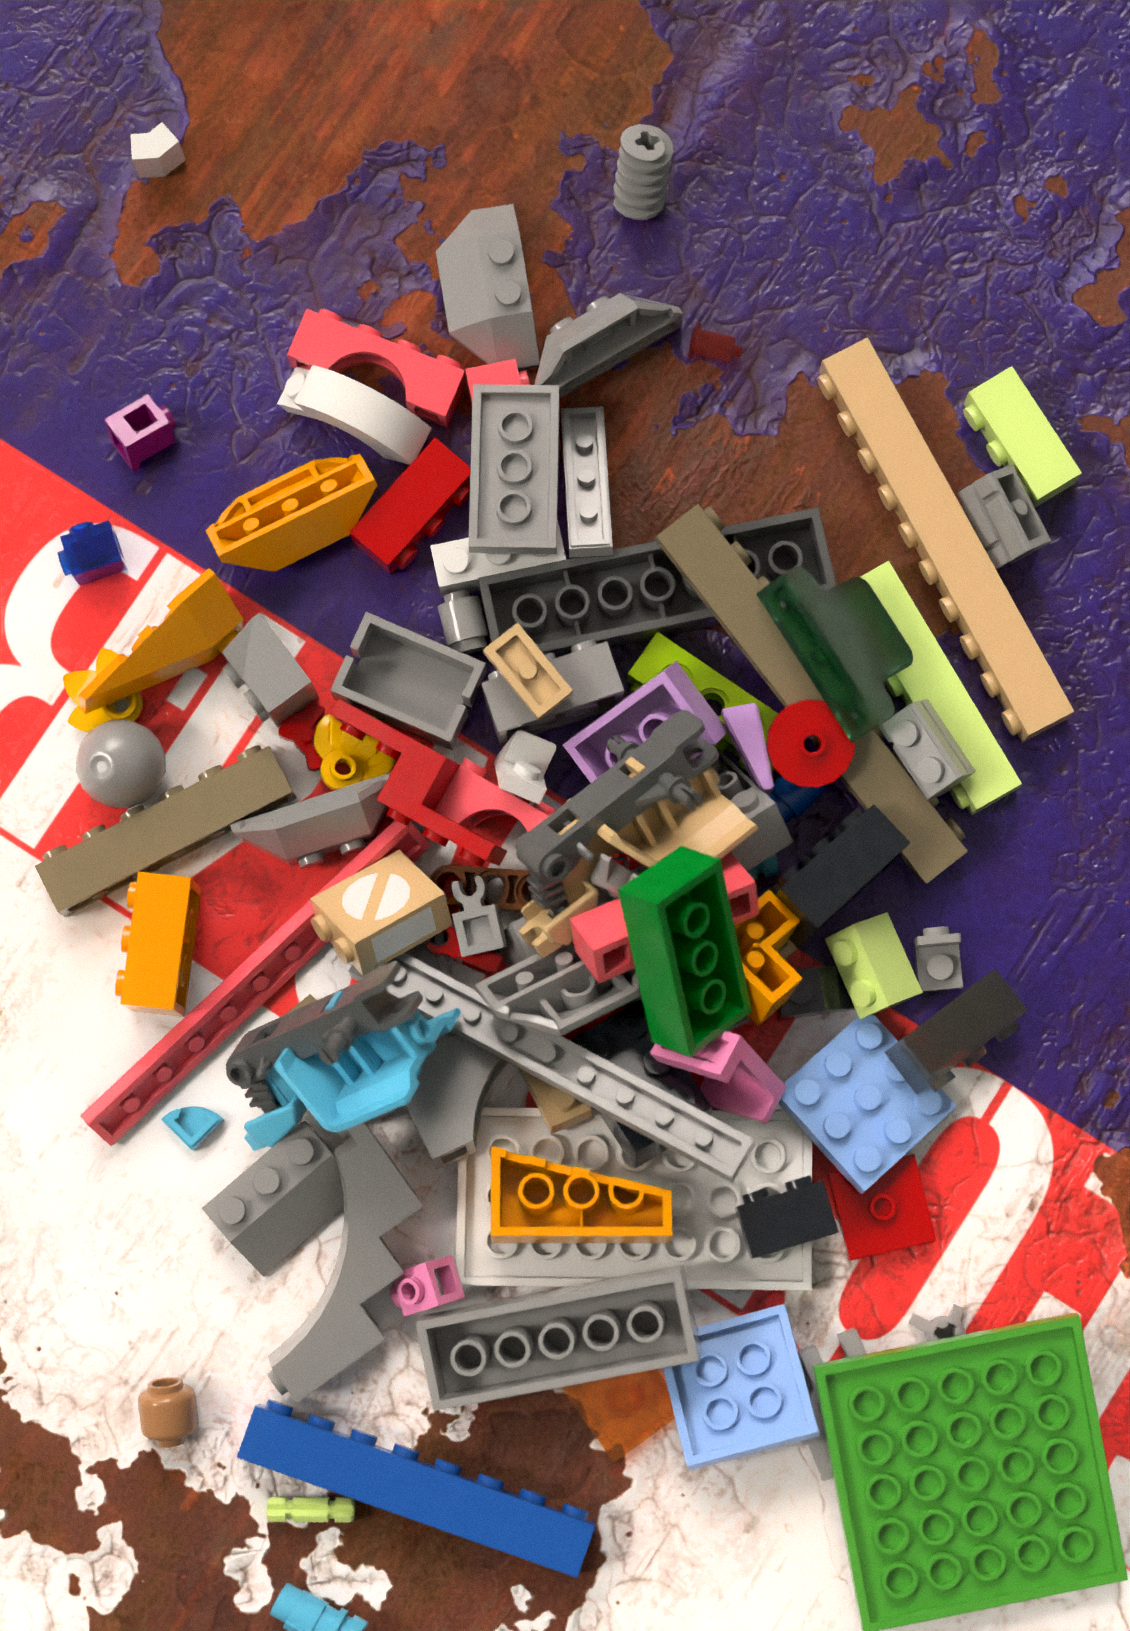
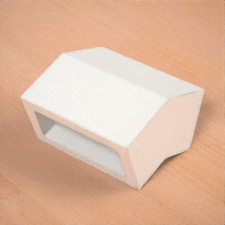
[131,122,185,178]

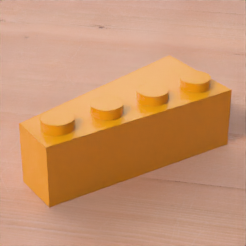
[491,1146,672,1243]

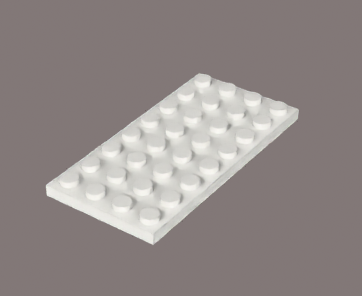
[456,1107,812,1291]

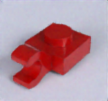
[425,926,502,977]

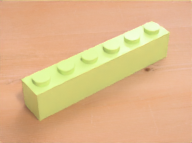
[839,561,1022,816]

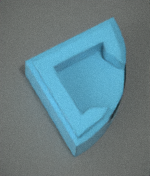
[161,1106,225,1151]

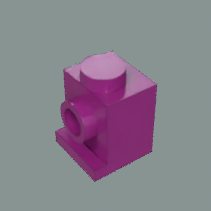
[104,394,177,472]

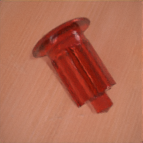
[688,322,743,362]

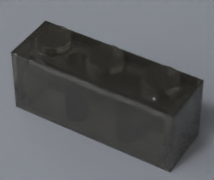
[884,968,1028,1095]

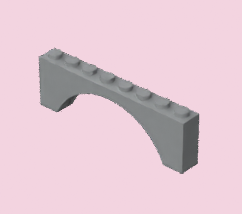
[406,992,752,1170]

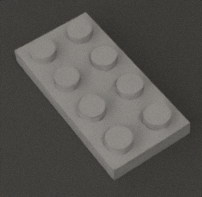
[469,384,560,554]

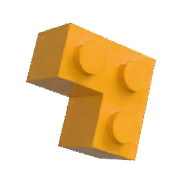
[734,890,802,1026]

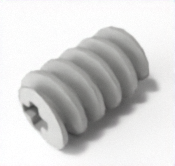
[613,124,674,220]

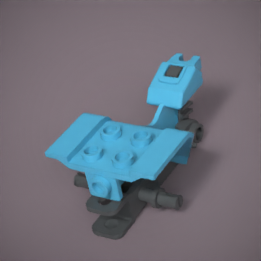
[226,961,462,1151]

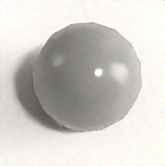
[76,720,166,808]

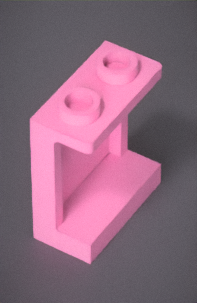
[650,1031,787,1124]

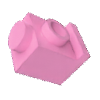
[390,1255,465,1317]

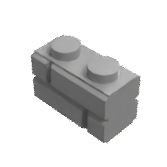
[957,465,1051,570]
[879,699,976,800]

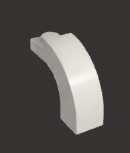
[277,365,432,465]

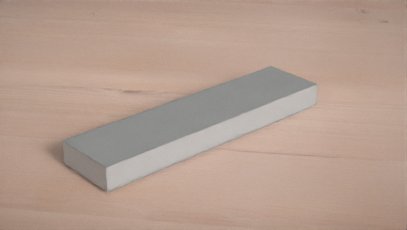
[561,406,613,558]

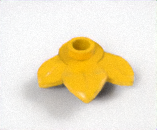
[62,648,143,732]
[314,714,396,790]

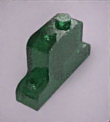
[756,567,913,743]

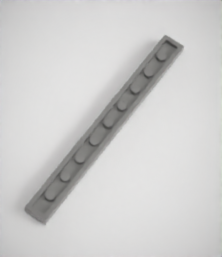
[348,952,755,1183]

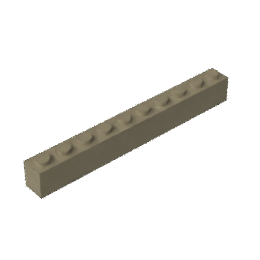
[654,504,968,884]

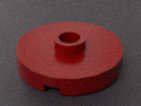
[766,699,855,788]

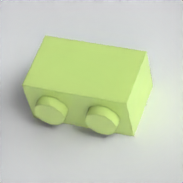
[825,912,923,1019]

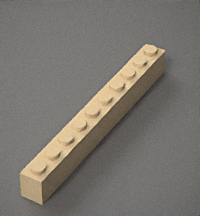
[817,337,1075,743]

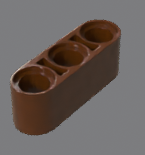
[430,865,531,912]

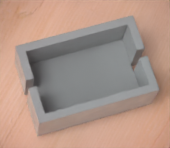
[330,612,487,751]

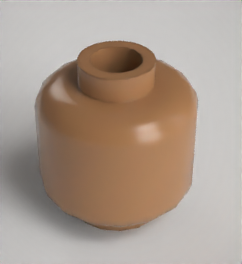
[138,1377,198,1448]

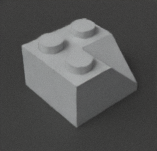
[222,612,319,728]

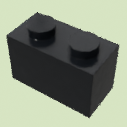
[735,1175,839,1259]

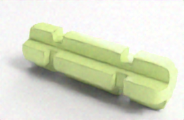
[267,1496,355,1523]

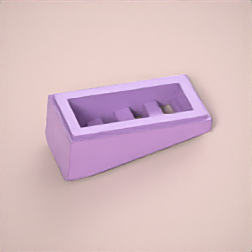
[721,703,774,796]

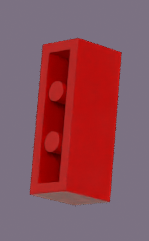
[349,437,471,575]

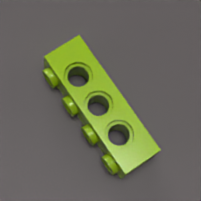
[627,632,778,774]

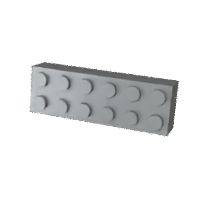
[415,1265,702,1411]

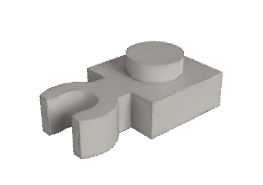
[452,875,507,957]

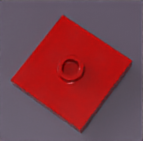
[828,1154,936,1261]

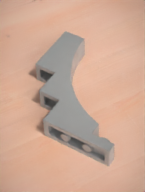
[267,1122,423,1403]

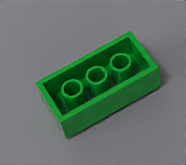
[617,846,752,1058]

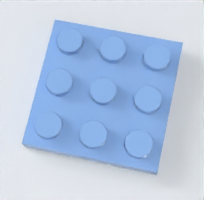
[778,1014,957,1194]
[663,1304,820,1471]

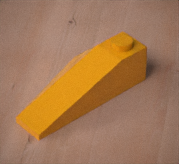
[79,568,244,714]

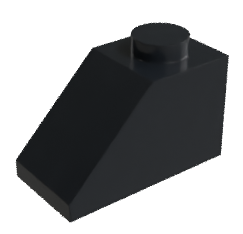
[777,966,856,1021]

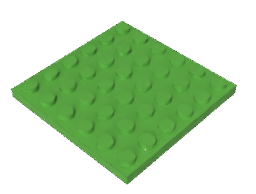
[812,1312,1128,1631]

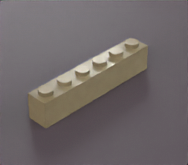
[35,745,297,917]

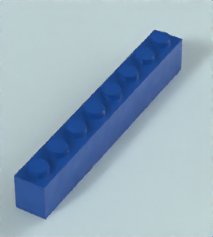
[236,1399,595,1578]

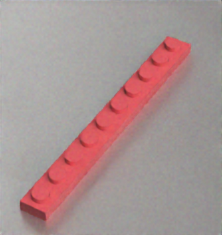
[80,820,431,1146]

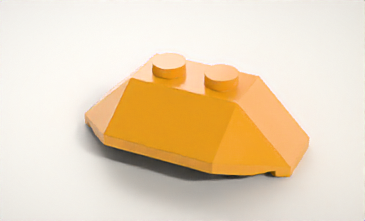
[205,454,377,572]

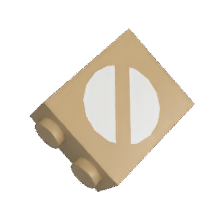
[310,849,452,976]

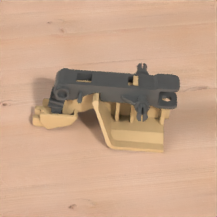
[516,710,758,958]

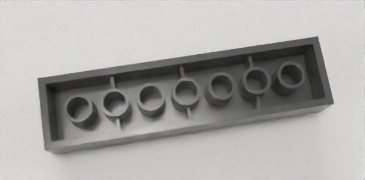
[478,508,837,658]

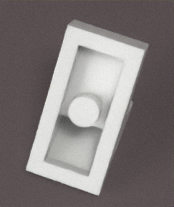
[494,730,556,805]

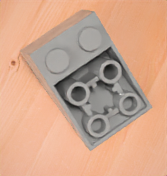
[711,752,793,871]

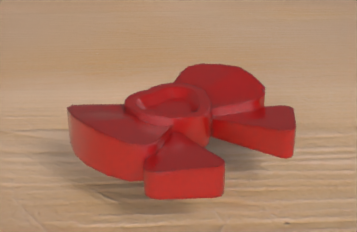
[278,705,325,772]

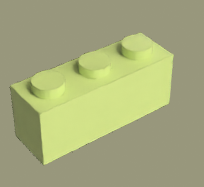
[963,366,1082,508]

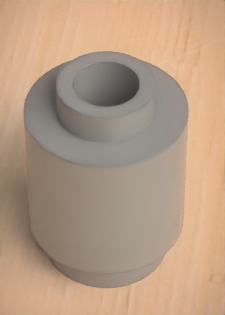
[437,590,489,655]

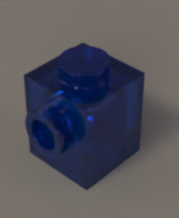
[57,520,128,586]

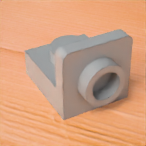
[913,926,963,992]

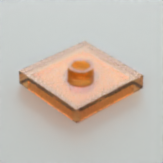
[562,1369,675,1463]

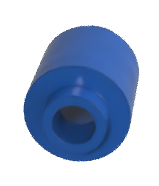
[769,775,827,824]

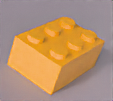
[115,872,202,1017]

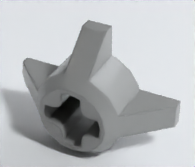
[590,854,638,898]
[908,1304,966,1342]

